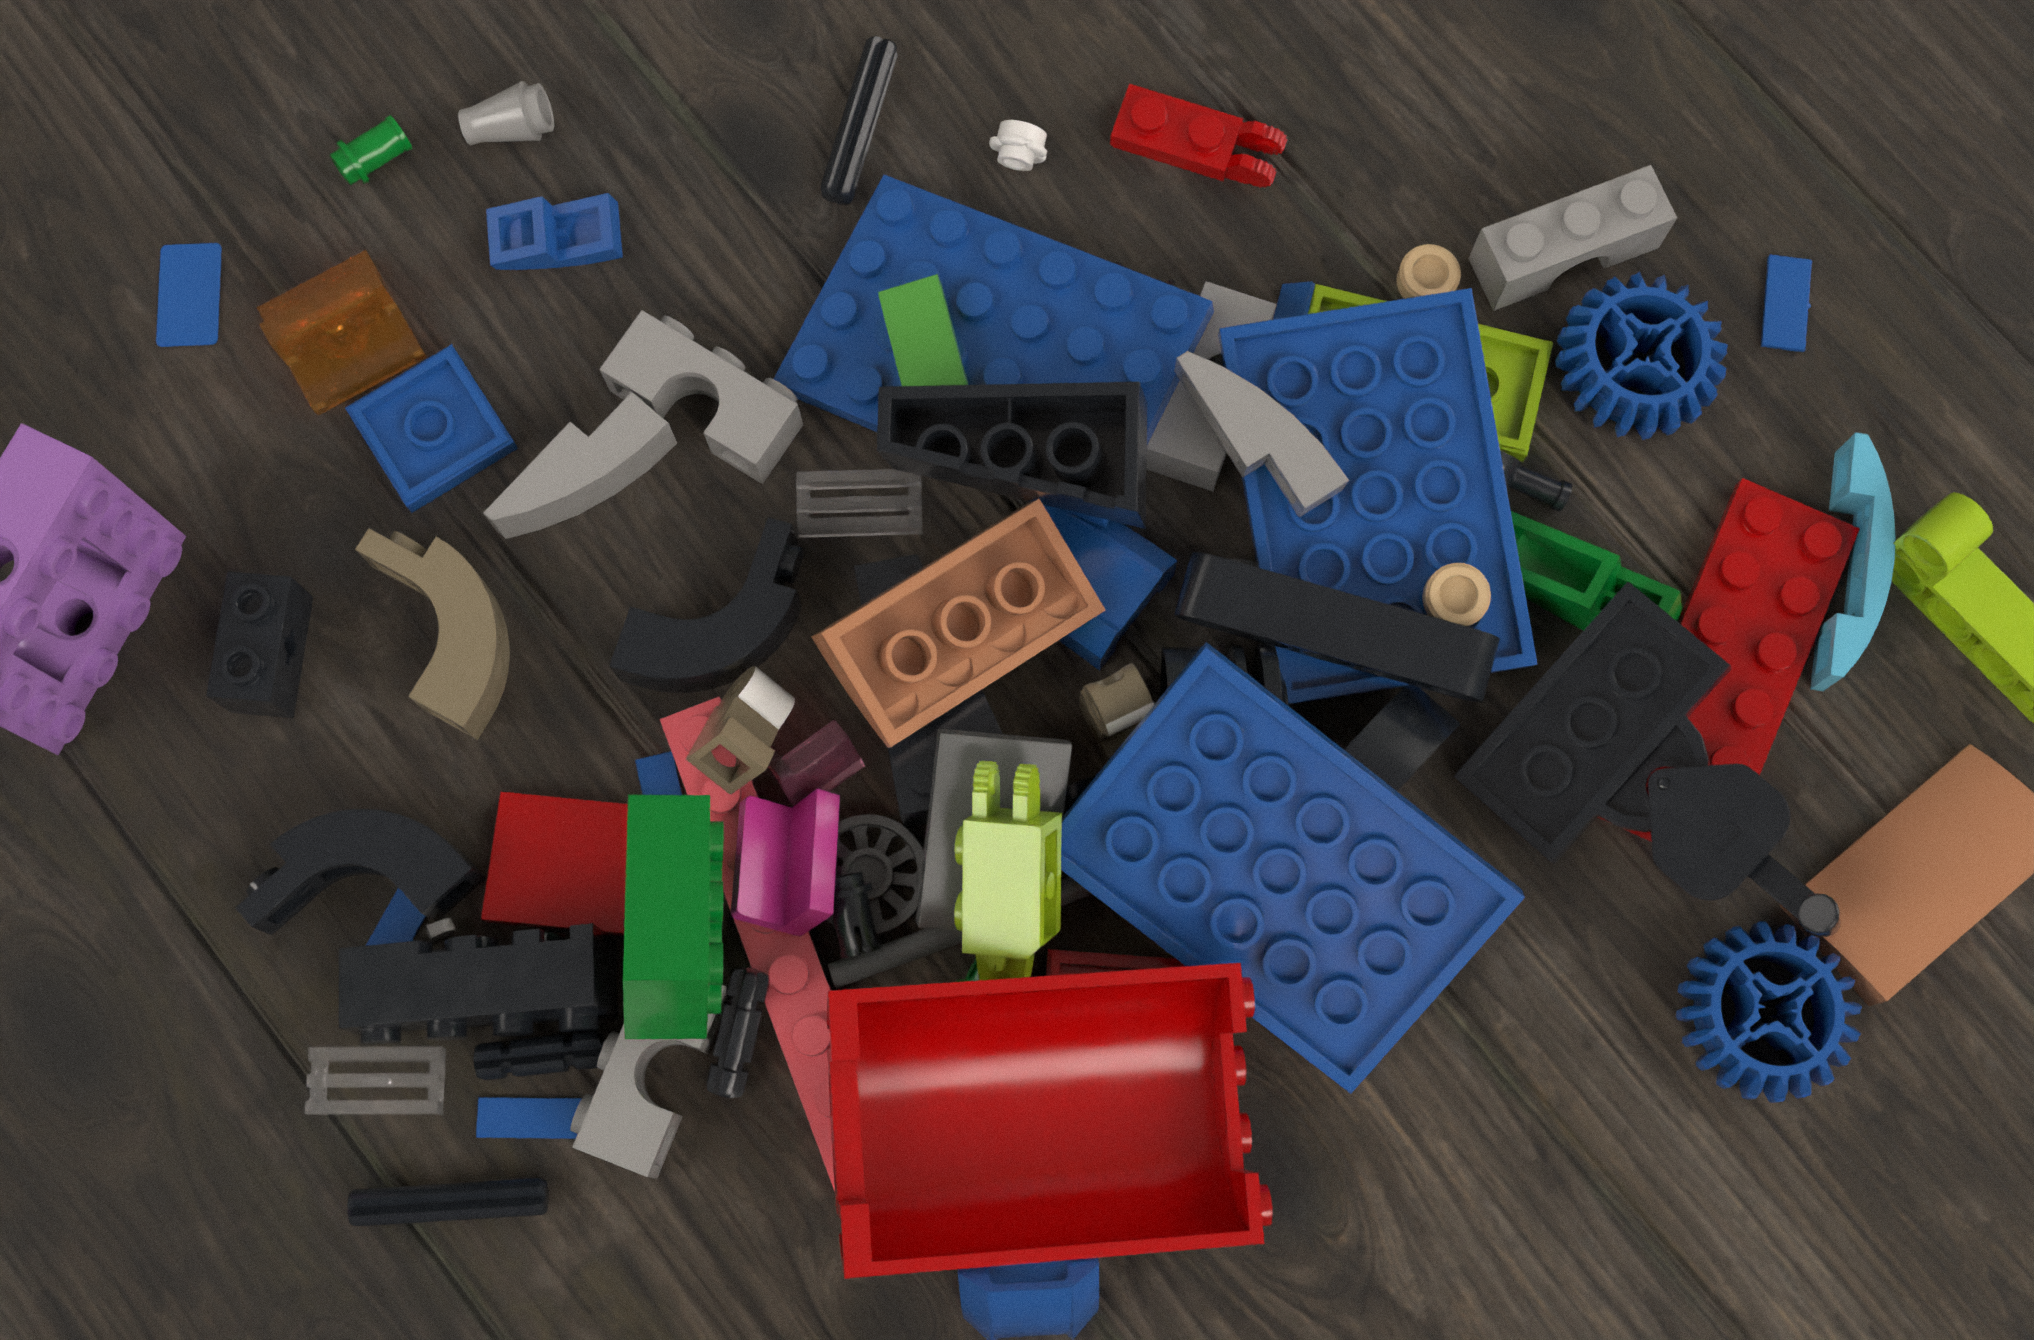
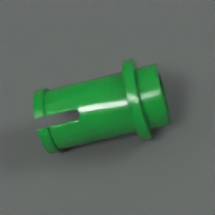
[329,115,412,186]

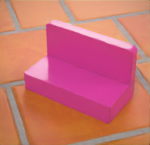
[731,789,840,937]

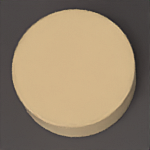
[1397,244,1461,299]
[1422,563,1491,627]

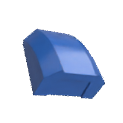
[1043,505,1177,671]
[958,1258,1099,1340]

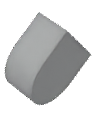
[426,918,456,943]

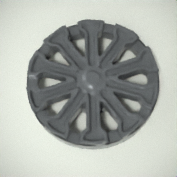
[826,814,924,936]

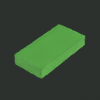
[878,274,968,386]

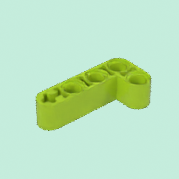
[1892,492,2034,724]

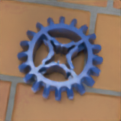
[1555,272,1728,441]
[1675,922,1862,1103]

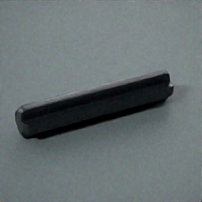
[820,36,898,205]
[347,1178,549,1226]

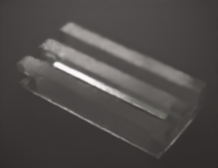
[796,469,923,538]
[305,1046,446,1115]

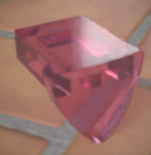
[766,719,865,806]

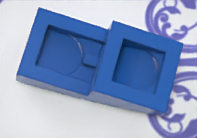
[486,193,623,270]

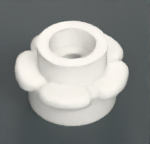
[989,120,1047,171]

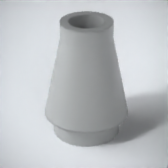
[458,81,554,145]

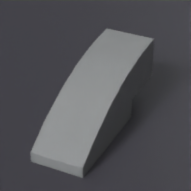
[1174,351,1349,517]
[483,392,677,539]

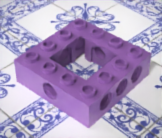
[0,423,186,755]

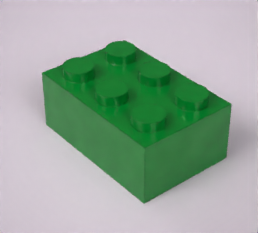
[623,795,724,1039]

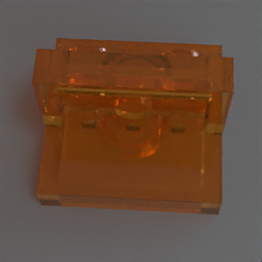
[256,250,427,415]

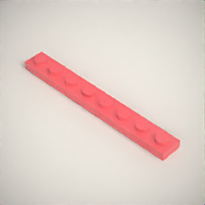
[660,696,835,1192]

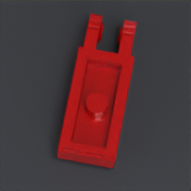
[1110,83,1287,188]

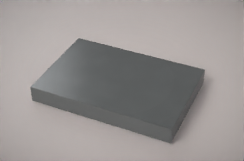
[916,729,1072,930]

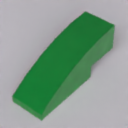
[1511,511,1682,631]

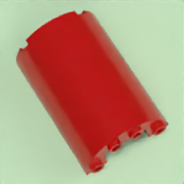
[826,963,1272,1279]

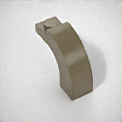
[355,528,510,741]

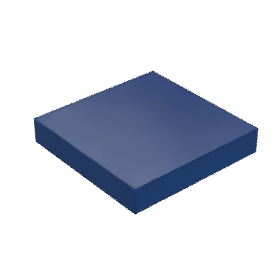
[345,344,518,513]

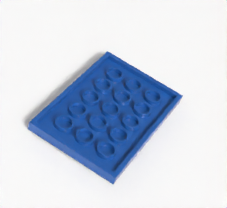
[774,175,1214,528]
[1218,288,1538,705]
[1061,642,1525,1094]

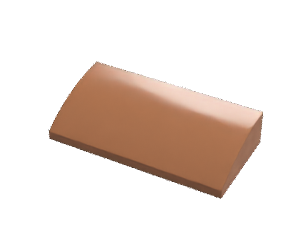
[811,499,1105,748]
[1779,744,2034,1006]

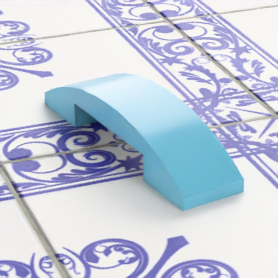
[1810,432,1896,691]

